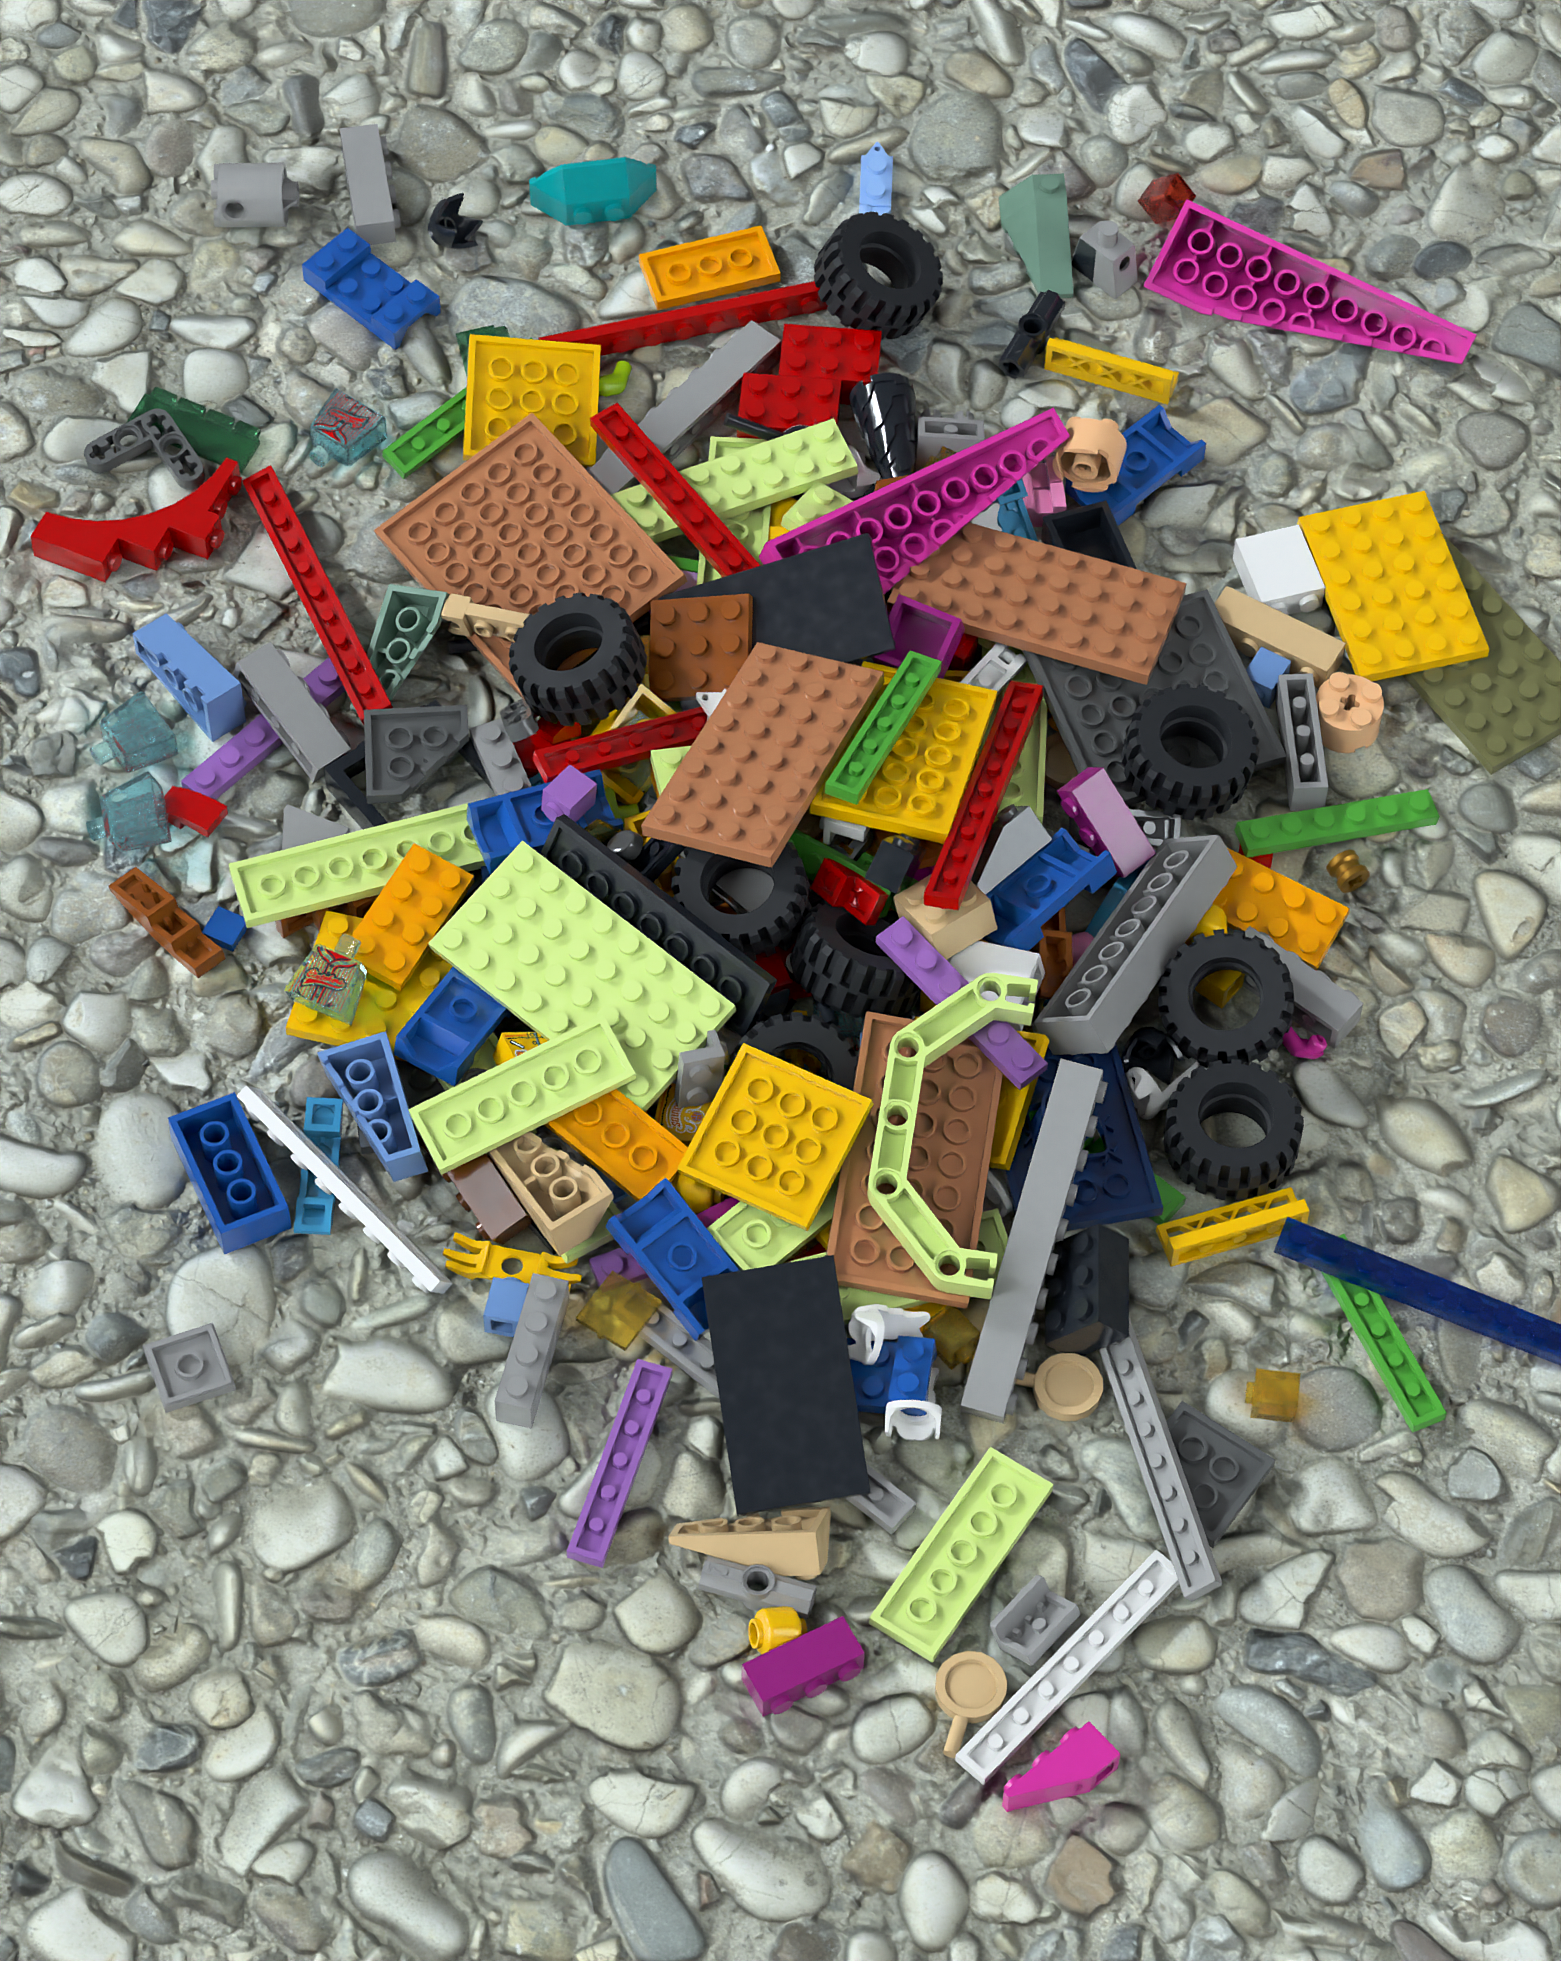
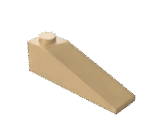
[487,1132,614,1256]
[668,1507,831,1580]

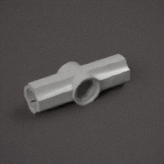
[699,1556,817,1619]

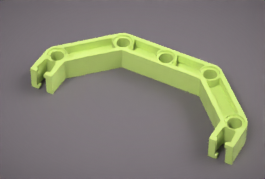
[867,973,1038,1300]

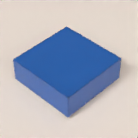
[202,906,248,952]

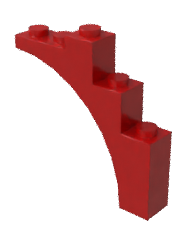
[30,458,243,583]

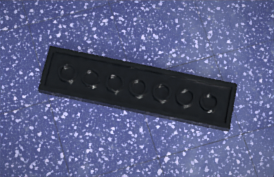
[540,814,777,1038]

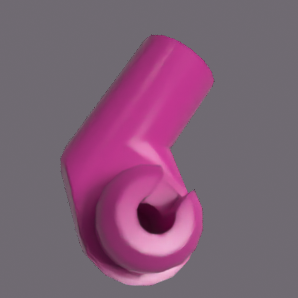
[1282,1027,1327,1060]

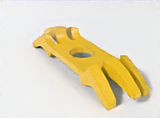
[443,1232,582,1292]

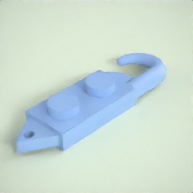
[859,142,893,215]

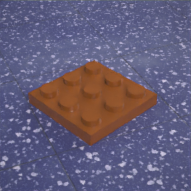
[649,594,753,702]

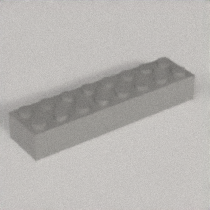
[1034,835,1237,1055]

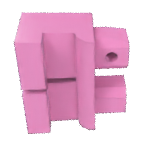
[1022,456,1067,527]

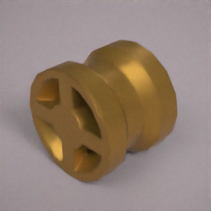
[1326,849,1370,893]

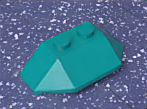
[529,157,657,226]

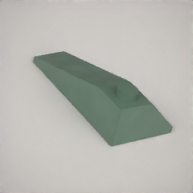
[998,173,1073,298]
[349,584,449,712]

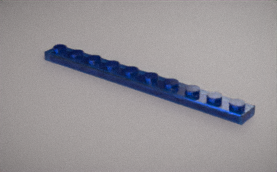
[1274,1217,1561,1366]

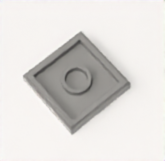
[143,1323,236,1413]

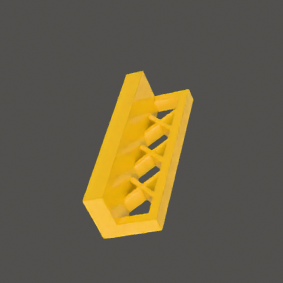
[1044,337,1179,405]
[1156,1187,1310,1267]

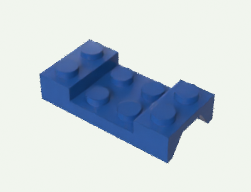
[302,228,441,350]
[1065,405,1206,526]
[467,769,623,874]
[982,828,1117,951]
[393,967,513,1087]
[605,1178,740,1341]
[847,1335,937,1416]

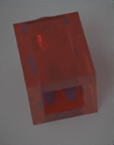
[1138,173,1196,224]

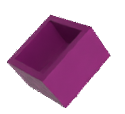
[872,594,965,679]

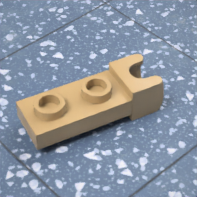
[441,594,530,643]

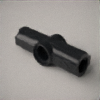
[998,290,1065,379]

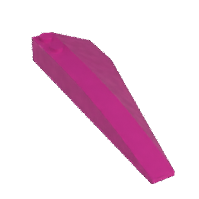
[1143,199,1477,365]
[759,408,1070,594]

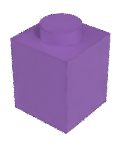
[541,765,597,822]

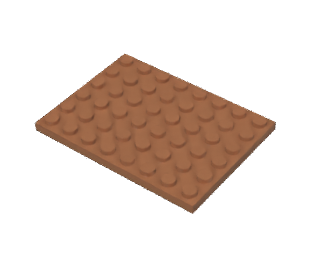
[374,413,688,700]

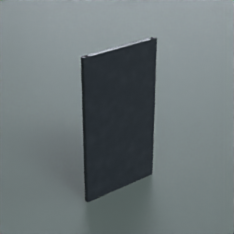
[658,533,896,711]
[702,1255,871,1516]

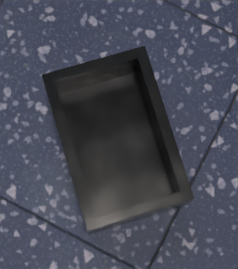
[1041,500,1137,569]
[1045,1223,1129,1356]

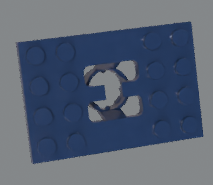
[1002,1043,1163,1231]

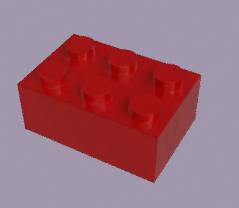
[779,324,882,405]
[737,372,841,439]

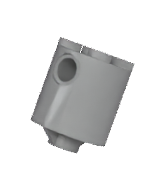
[211,162,299,228]

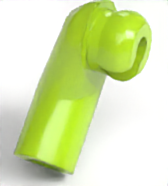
[599,361,632,397]

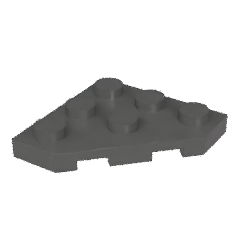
[364,705,469,804]
[1166,1401,1275,1548]

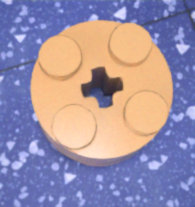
[1052,416,1127,492]
[1316,672,1384,754]

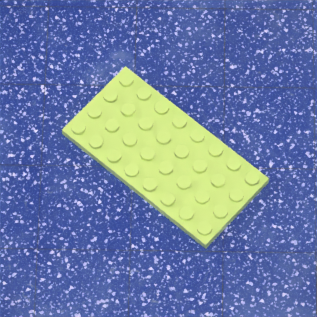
[428,841,737,1112]

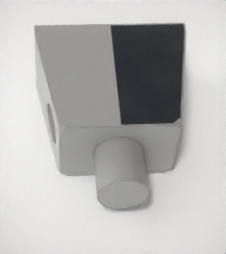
[1071,221,1137,299]

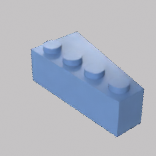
[133,613,247,742]
[317,1031,428,1182]

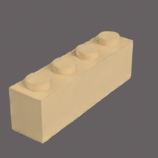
[1214,586,1346,688]

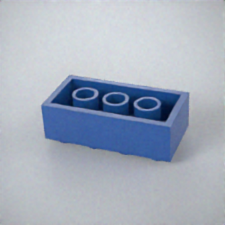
[168,1092,292,1255]

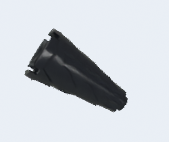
[849,373,917,479]

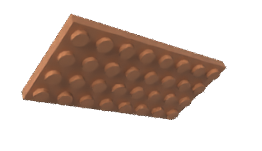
[887,523,1187,685]
[641,642,885,868]
[826,1011,1003,1309]

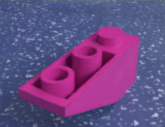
[1002,1721,1120,1812]

